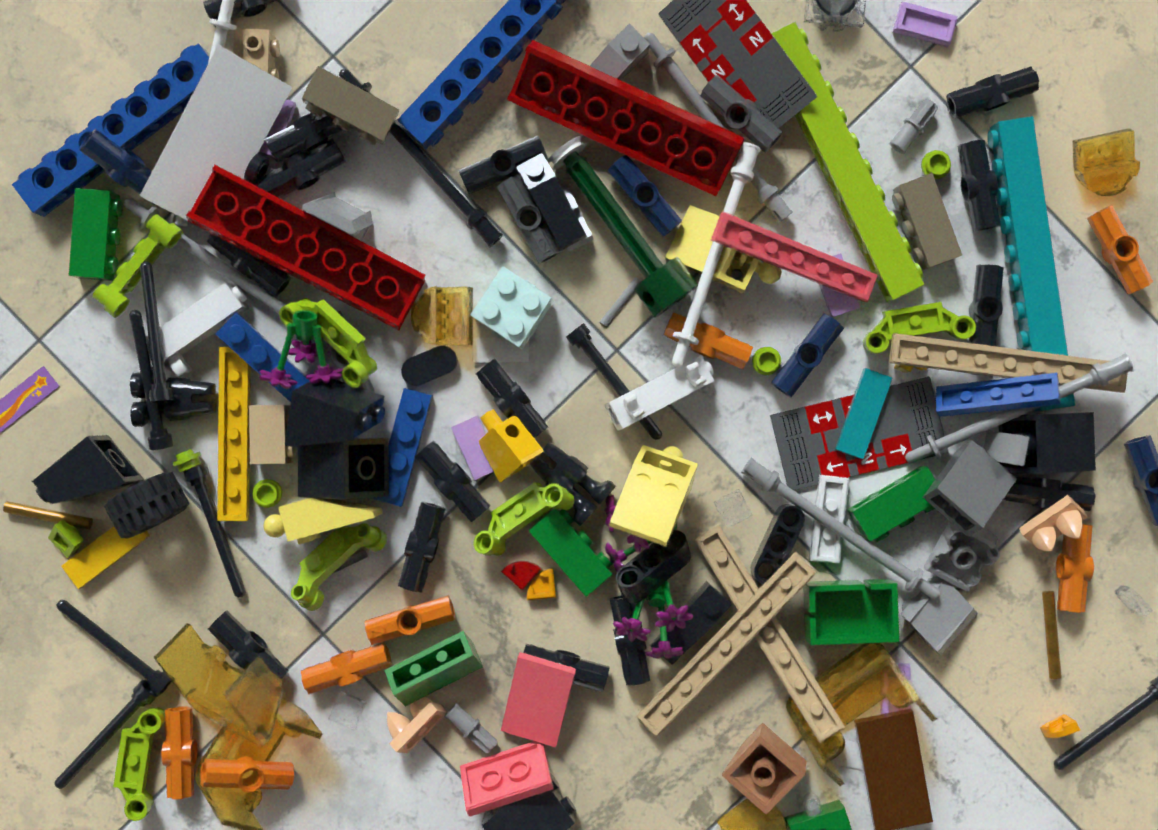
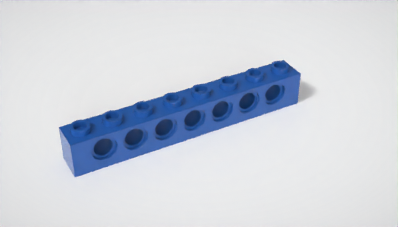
[397,0,565,149]
[12,43,210,217]

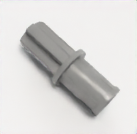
[889,99,938,154]
[445,703,497,753]

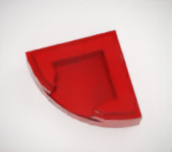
[501,561,541,590]

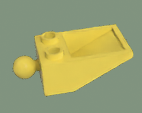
[665,205,782,294]
[609,445,698,546]
[263,498,383,545]

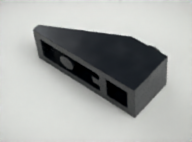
[517,153,587,251]
[650,580,732,665]

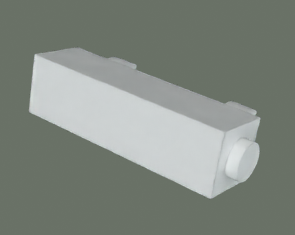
[146,282,249,377]
[604,355,714,431]

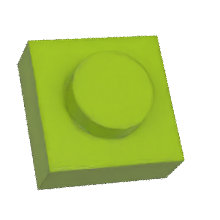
[48,519,84,558]

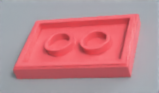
[501,652,576,747]
[460,741,554,817]

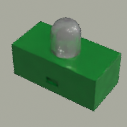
[785,792,852,830]

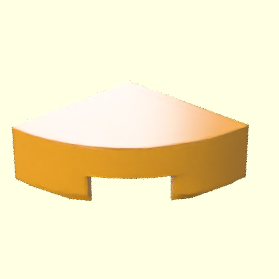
[527,568,556,600]
[1040,714,1080,738]

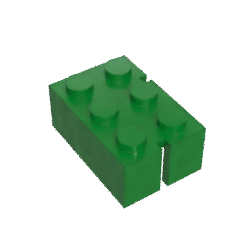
[803,579,900,645]

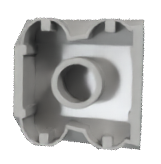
[302,192,373,241]
[923,521,1000,592]
[901,575,978,656]

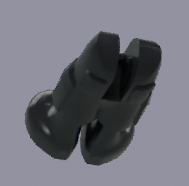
[130,372,216,427]
[530,442,616,526]

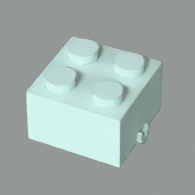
[470,266,554,350]

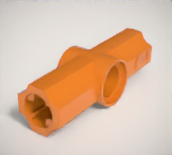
[1087,205,1153,294]
[663,312,753,370]
[1056,524,1094,613]
[365,595,456,645]
[301,642,392,695]
[161,706,198,800]
[200,756,295,793]

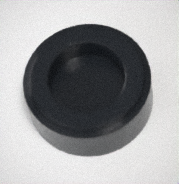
[244,154,269,184]

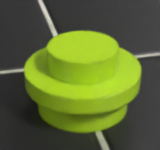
[921,150,951,180]
[752,347,781,376]
[172,448,201,472]
[253,479,282,508]

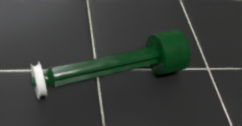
[547,136,698,318]

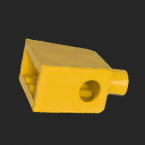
[479,409,544,483]

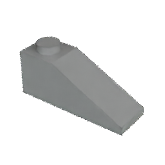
[590,23,650,80]

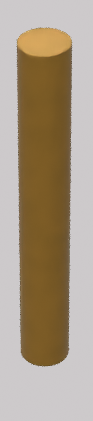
[3,501,93,530]
[1042,591,1062,679]

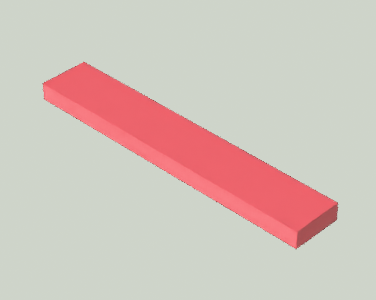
[711,212,878,302]

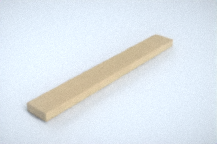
[889,333,1128,393]
[695,525,845,743]
[636,551,818,738]

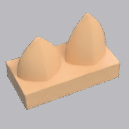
[1019,495,1087,551]
[387,697,448,753]

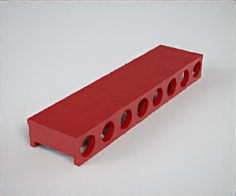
[507,40,745,197]
[186,165,426,331]

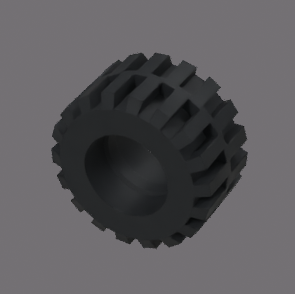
[104,472,190,538]

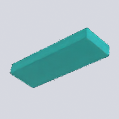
[835,368,893,459]

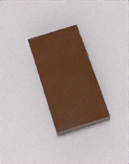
[854,708,933,830]

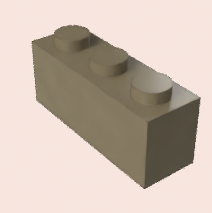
[302,66,399,146]
[892,173,962,270]

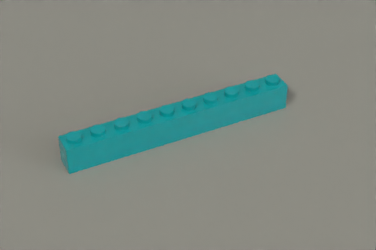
[987,116,1075,411]

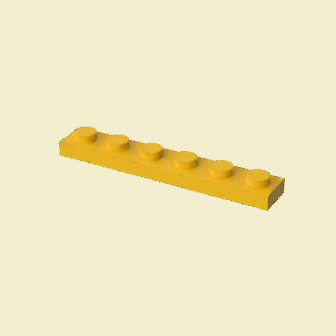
[217,347,251,521]

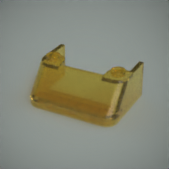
[153,623,283,747]
[786,643,937,786]
[195,682,323,830]

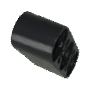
[750,504,805,584]
[616,530,691,604]

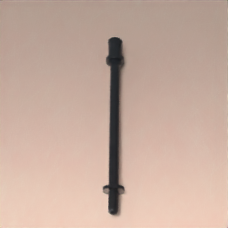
[339,69,503,247]

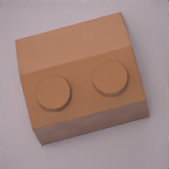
[722,722,807,814]

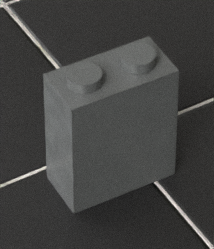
[923,440,1017,536]

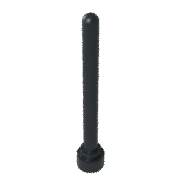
[140,261,175,403]
[129,310,173,450]
[566,323,662,440]
[182,464,245,598]
[56,600,174,696]
[1054,676,1158,770]
[54,680,158,789]

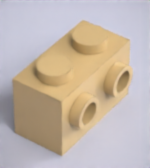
[233,29,280,79]
[249,405,296,464]

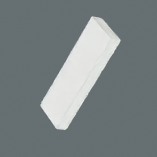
[809,475,849,564]

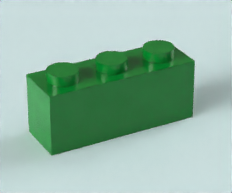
[68,188,123,281]
[847,466,935,542]
[529,509,613,597]
[384,631,483,707]

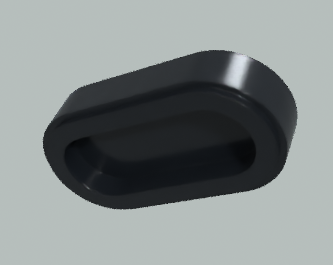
[401,346,458,386]

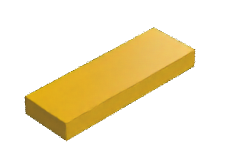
[61,526,150,589]

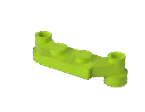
[92,214,183,318]
[279,298,377,388]
[863,302,976,354]
[474,482,574,556]
[291,523,387,611]
[113,707,165,821]

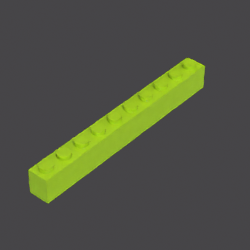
[771,22,925,302]

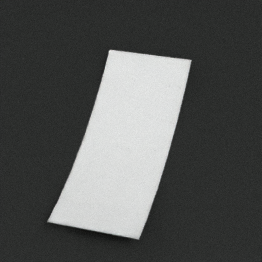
[472,338,529,363]

